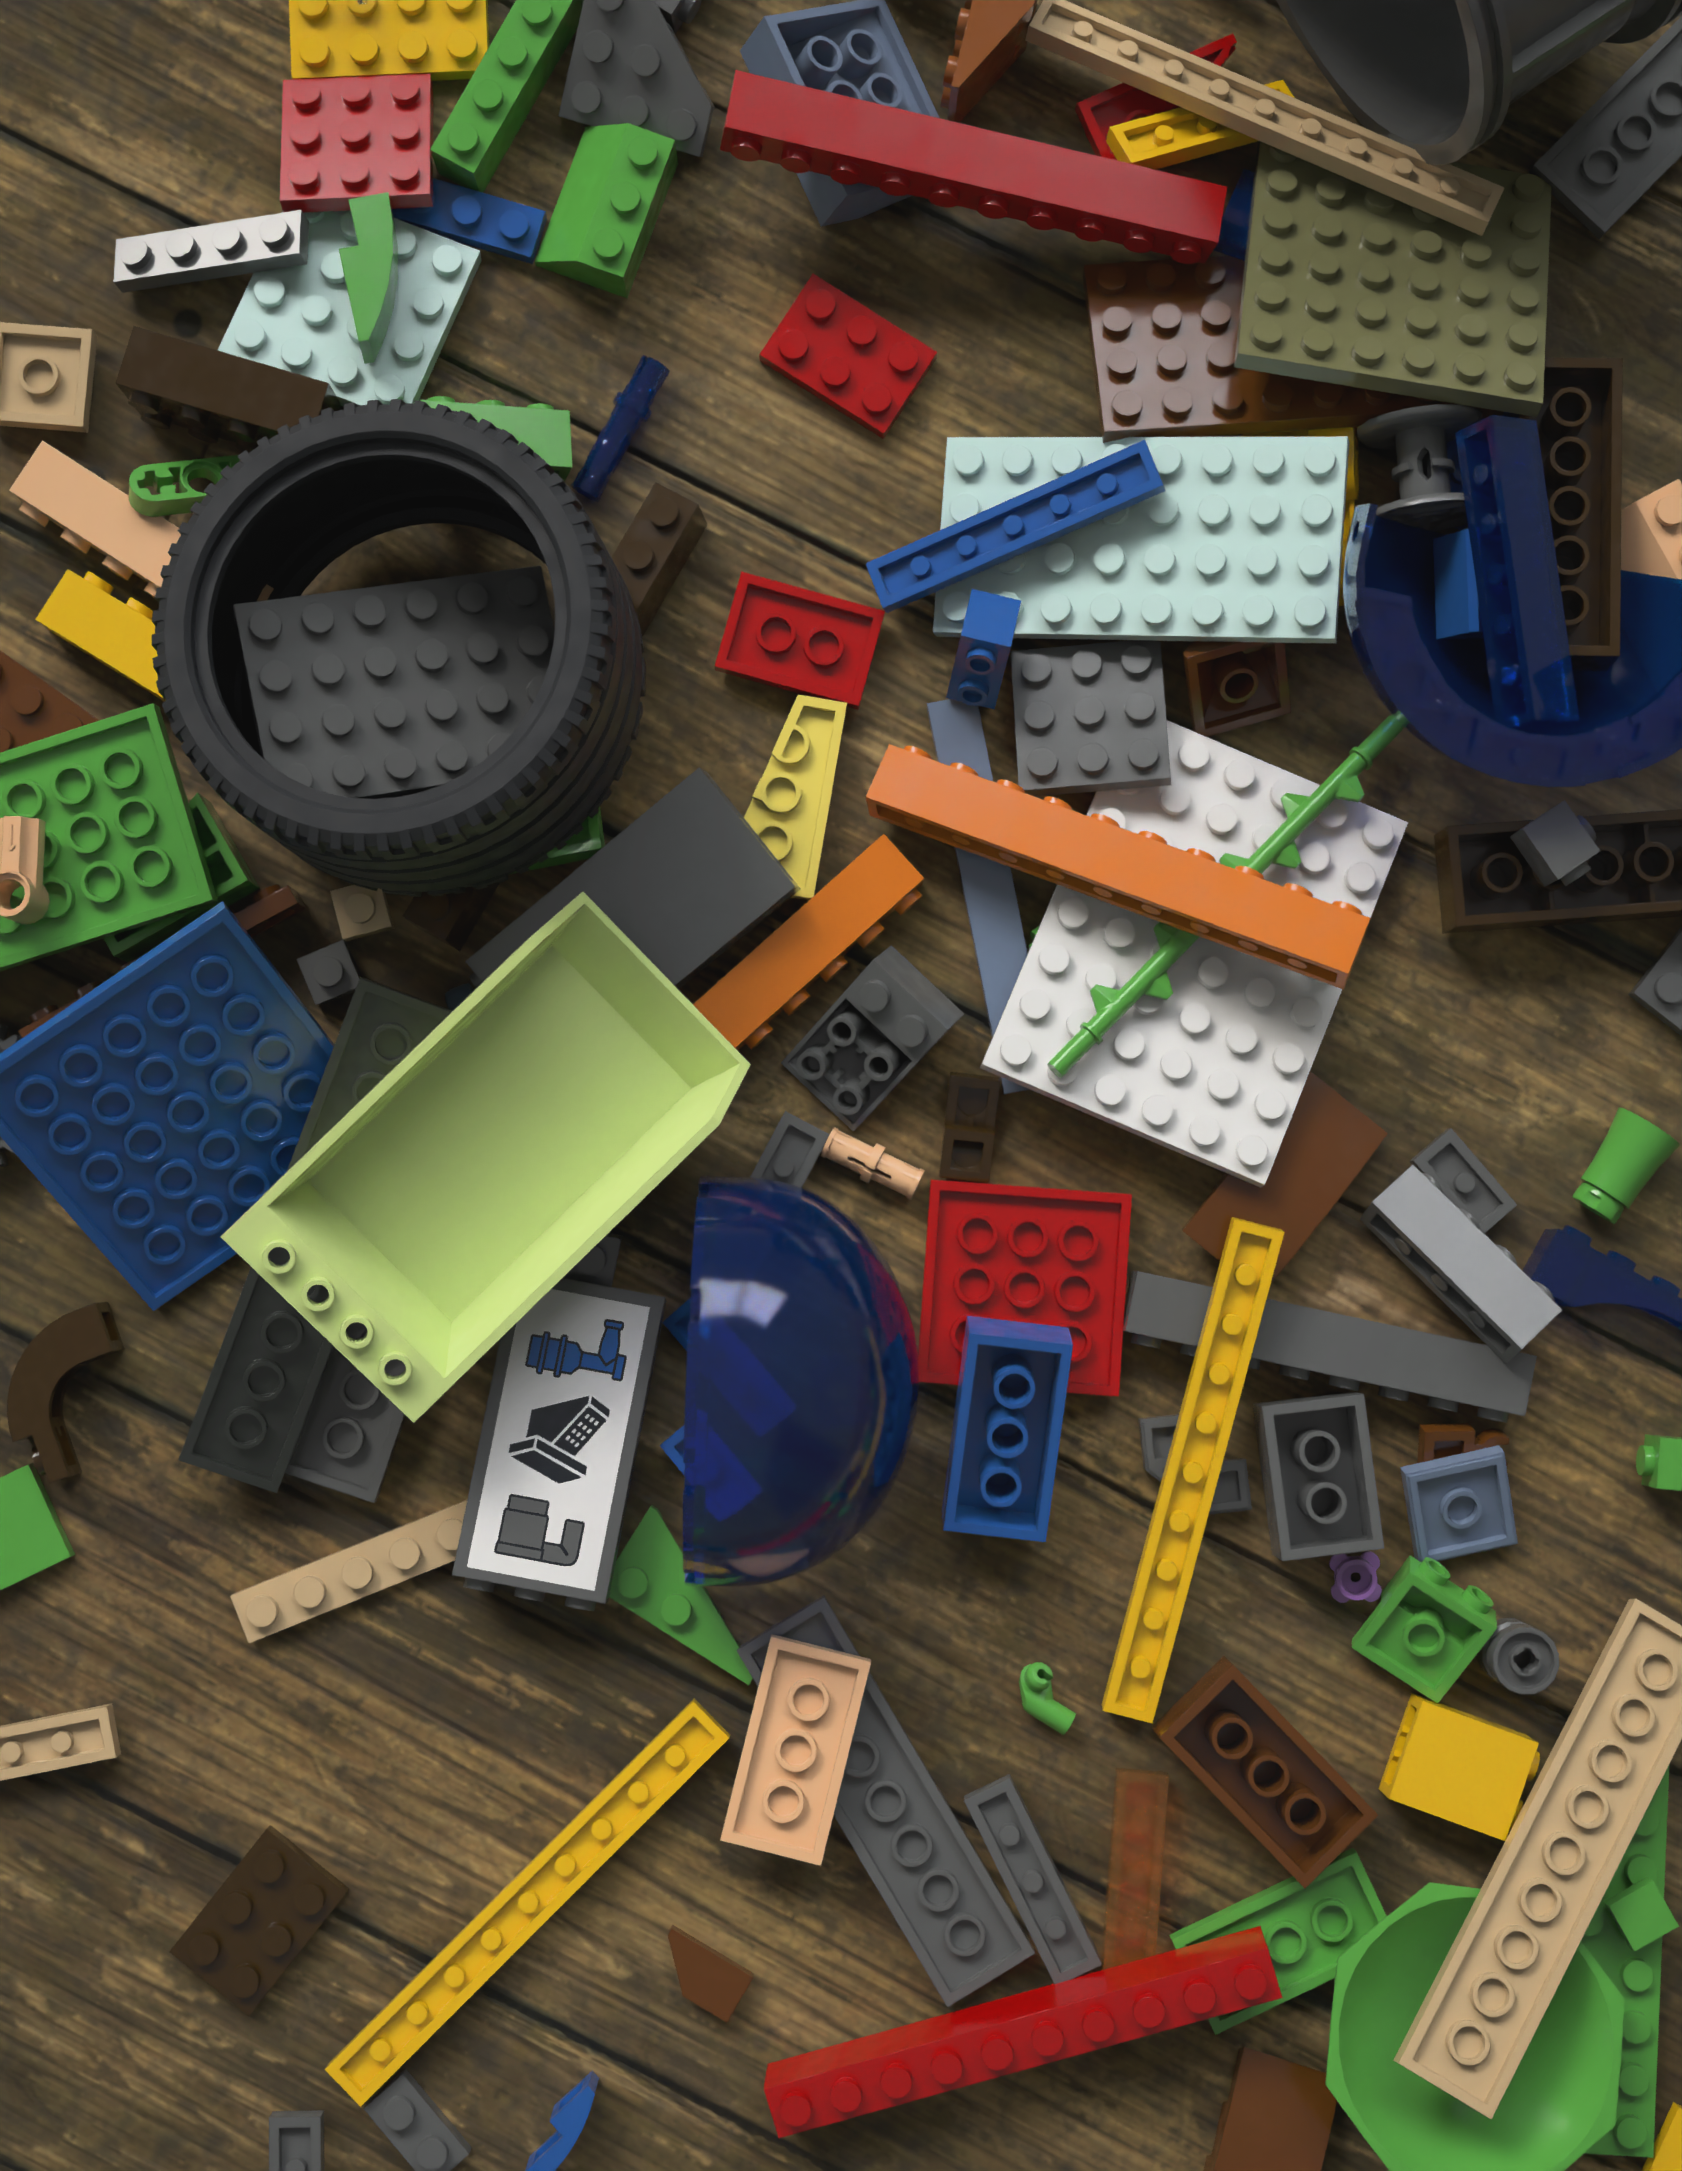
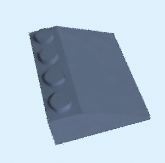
[740,0,939,227]

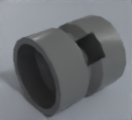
[1476,1618,1559,1694]

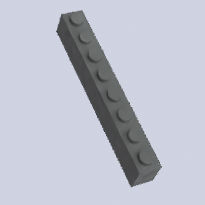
[1123,1271,1537,1423]

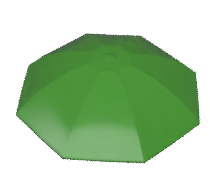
[1325,1882,1625,2171]

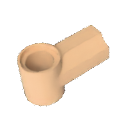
[0,816,50,924]

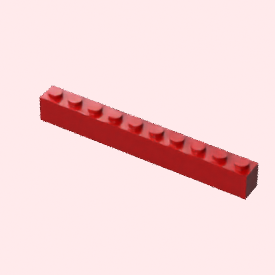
[720,70,1227,264]
[764,1926,1283,2138]

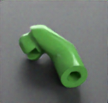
[1018,1662,1076,1735]

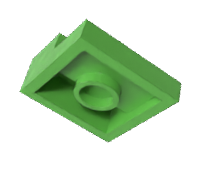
[1352,1555,1497,1704]

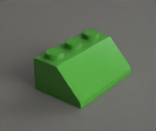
[535,123,678,298]

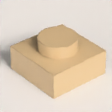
[330,885,394,941]

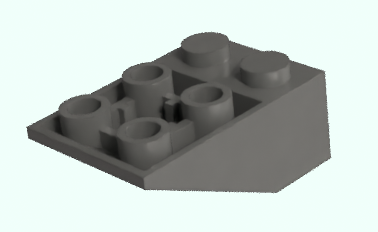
[781,945,964,1131]

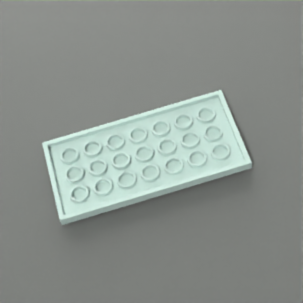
[933,436,1349,643]

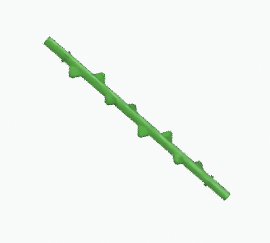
[1047,715,1403,1078]

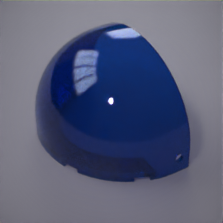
[1343,504,1682,787]
[683,1176,919,1587]

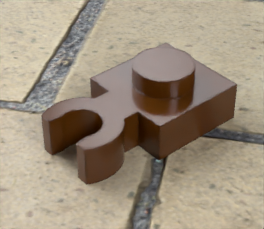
[1417,1423,1510,1466]

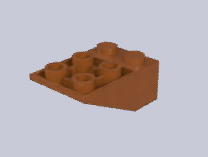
[940,0,1038,123]

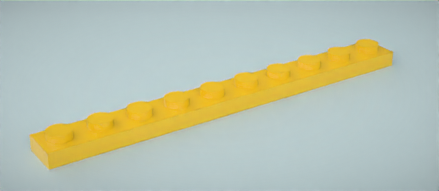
[1102,1217,1285,1724]
[325,1698,730,2107]

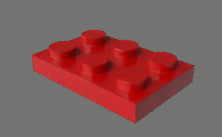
[759,274,937,439]
[714,571,885,710]

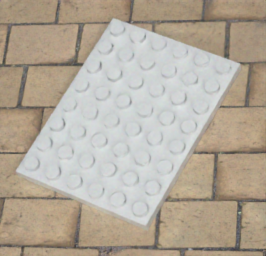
[980,720,1408,1188]

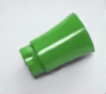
[1572,1107,1680,1224]

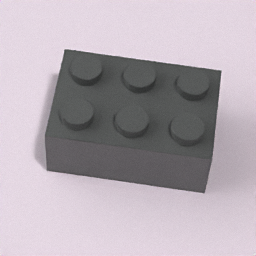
[1252,1392,1384,1561]

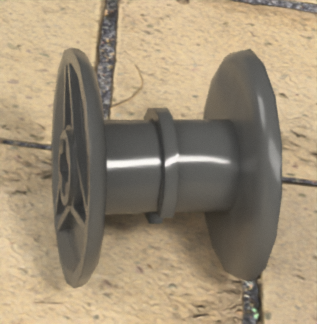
[1356,404,1492,535]

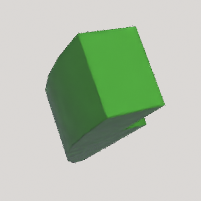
[339,192,398,364]

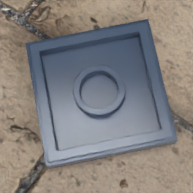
[1400,1445,1518,1562]

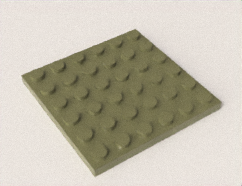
[1234,141,1552,417]

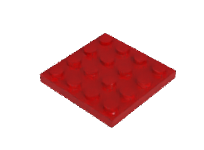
[916,1180,1132,1397]

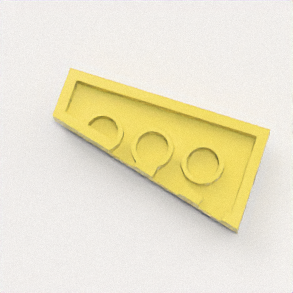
[744,695,847,900]

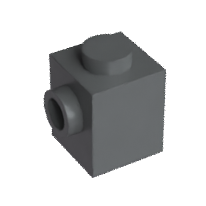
[1510,800,1600,887]

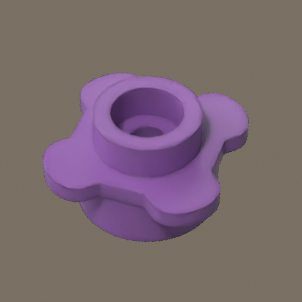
[1329,1551,1382,1603]

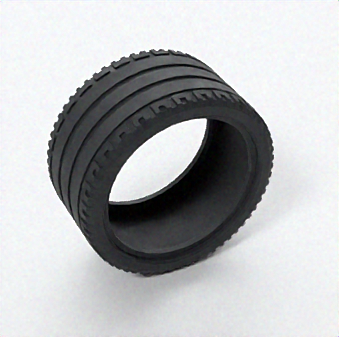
[152,399,646,897]

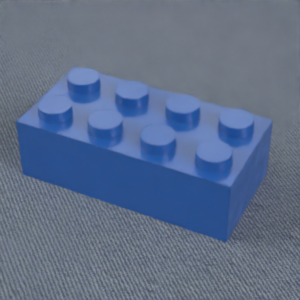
[942,1316,1073,1542]

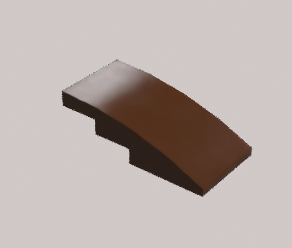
[1182,1071,1388,1283]
[1203,2047,1337,2171]

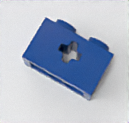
[946,589,1021,709]

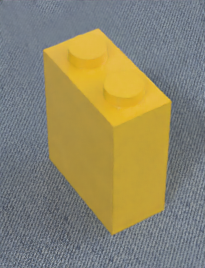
[1378,1693,1540,1841]

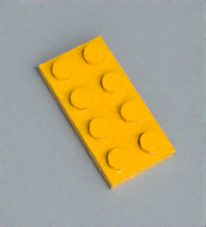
[289,0,489,81]

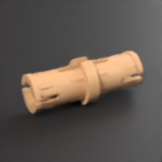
[820,1127,925,1200]

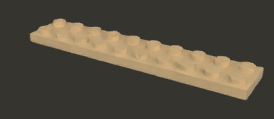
[1393,1599,1682,2119]

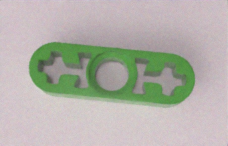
[128,455,240,517]

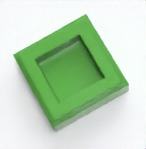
[1604,1877,1679,1952]

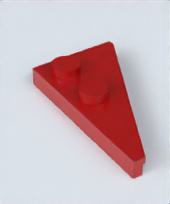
[1075,33,1237,161]

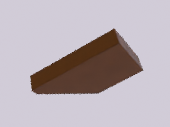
[668,1925,754,2023]

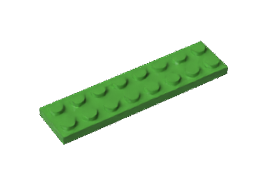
[1581,1766,1669,2158]

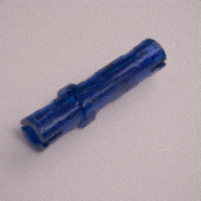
[571,355,670,502]

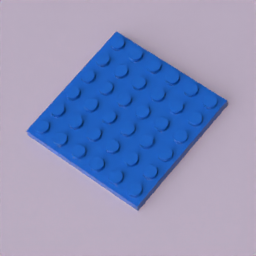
[0,901,335,1311]

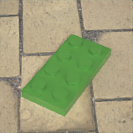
[1169,1848,1387,2035]

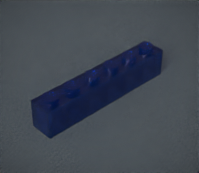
[1455,415,1580,734]

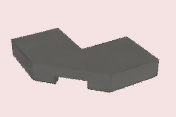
[1138,1414,1252,1514]

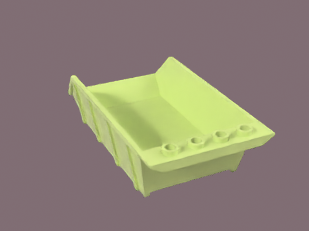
[221,892,751,1423]

